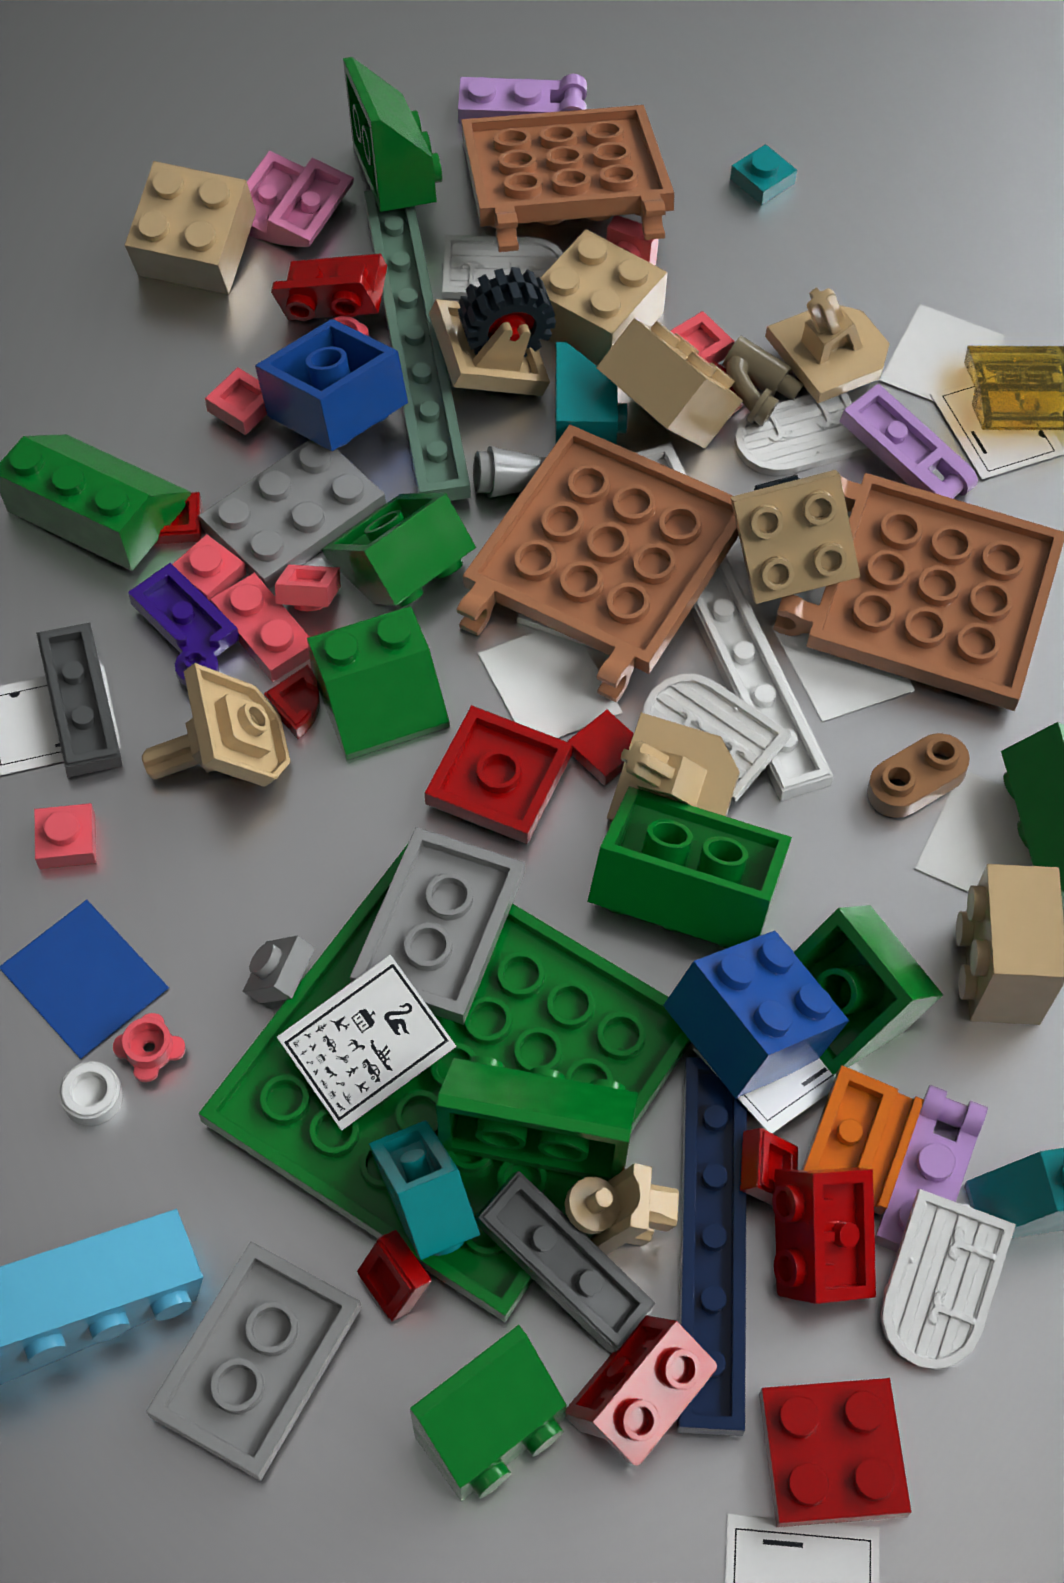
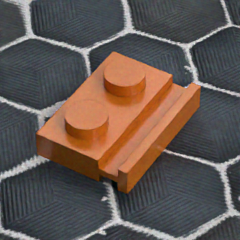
[801,1065,924,1215]

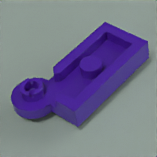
[128,563,240,687]

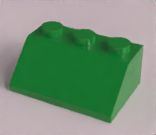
[343,57,442,212]
[0,434,191,571]
[1001,722,1064,909]
[587,786,792,949]
[436,1056,638,1181]

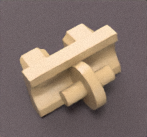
[565,1163,679,1255]

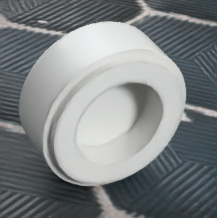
[59,1062,123,1126]

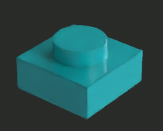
[730,144,798,206]

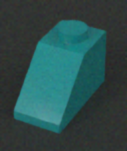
[555,342,628,444]
[369,1120,480,1260]
[965,1148,1064,1239]

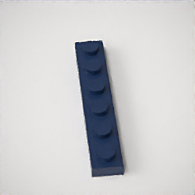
[677,1057,747,1436]

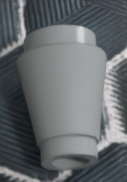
[473,446,546,498]

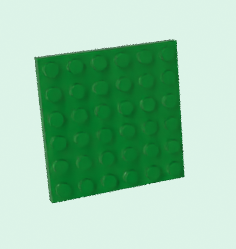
[198,844,691,1322]

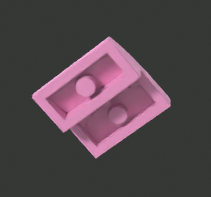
[247,150,354,247]

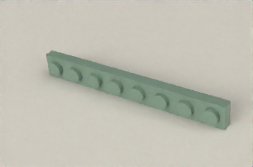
[364,190,471,501]

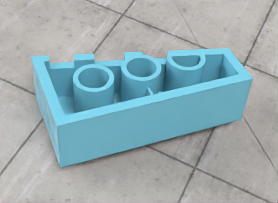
[0,1209,203,1385]

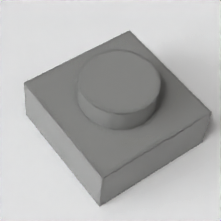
[242,935,315,1003]

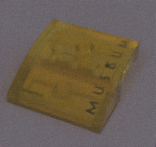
[964,346,1064,430]

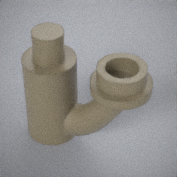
[722,335,804,426]

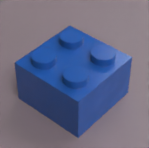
[255,319,408,451]
[663,930,849,1099]

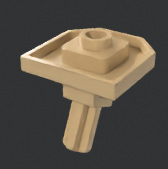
[765,288,890,403]
[142,663,291,787]
[607,712,740,821]

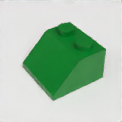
[321,493,477,608]
[307,606,450,761]
[794,905,943,1075]
[410,1325,567,1501]

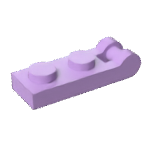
[458,74,587,123]
[839,383,978,499]
[875,1085,988,1252]

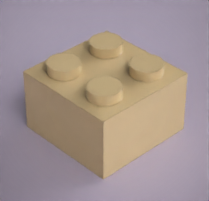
[125,161,256,295]
[541,229,668,366]
[596,318,743,449]
[956,864,1064,1025]

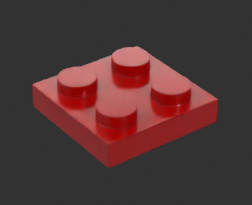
[424,705,573,844]
[759,1378,912,1528]

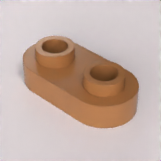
[867,733,970,818]

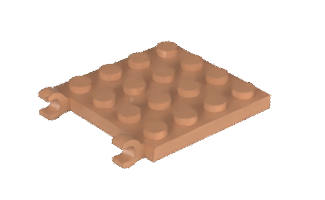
[461,105,674,252]
[456,425,739,702]
[773,473,1064,711]

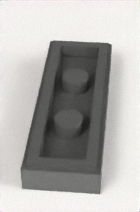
[36,623,122,778]
[475,1171,655,1353]

